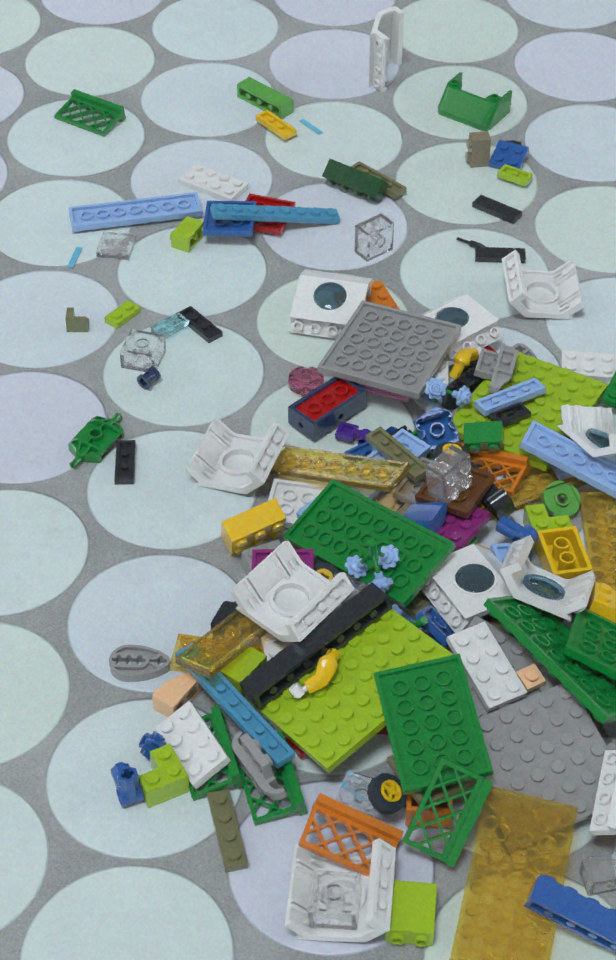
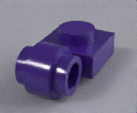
[335,422,371,445]

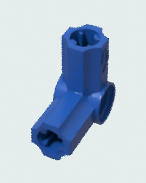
[496,516,538,562]
[110,762,144,807]

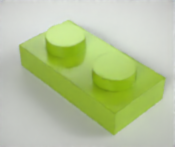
[497,164,533,187]
[104,300,141,329]

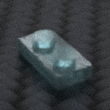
[151,312,189,341]

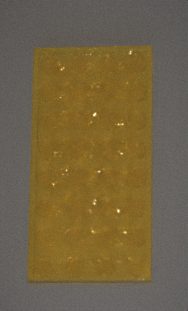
[449,786,578,960]

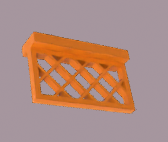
[458,442,531,496]
[298,793,403,877]

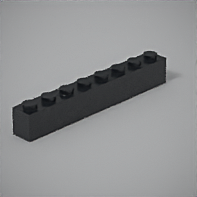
[239,582,392,710]

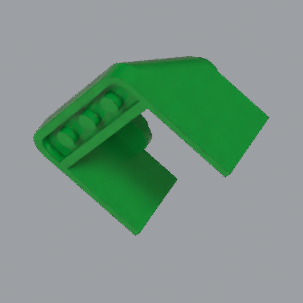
[438,72,512,131]

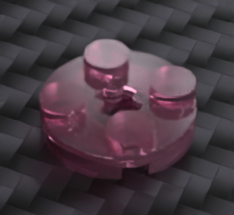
[288,366,324,397]

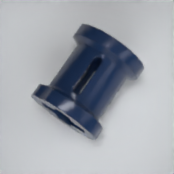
[137,366,161,389]

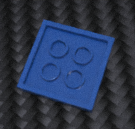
[202,201,256,237]

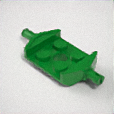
[68,412,124,469]

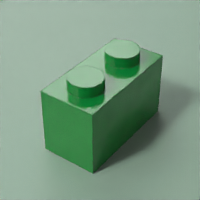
[464,421,504,453]

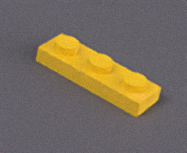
[255,110,297,140]

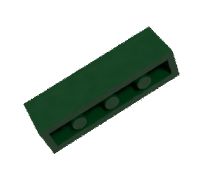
[322,159,389,202]

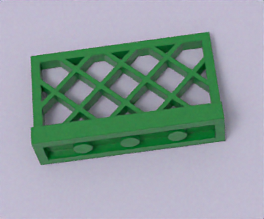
[54,89,126,137]
[189,705,246,801]
[240,731,308,826]
[402,757,493,867]

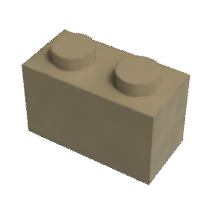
[465,131,491,168]

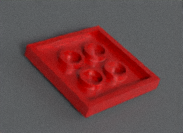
[245,193,296,236]

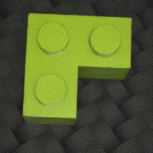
[523,503,572,550]
[138,744,189,808]

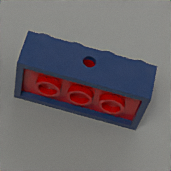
[288,377,367,441]

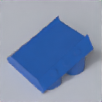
[413,409,461,452]
[403,502,447,533]

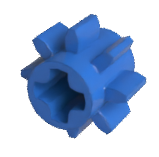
[139,731,166,760]

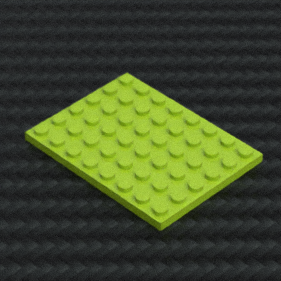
[453,351,609,471]
[246,609,453,773]

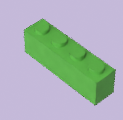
[237,77,294,119]

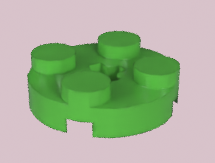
[541,481,581,518]

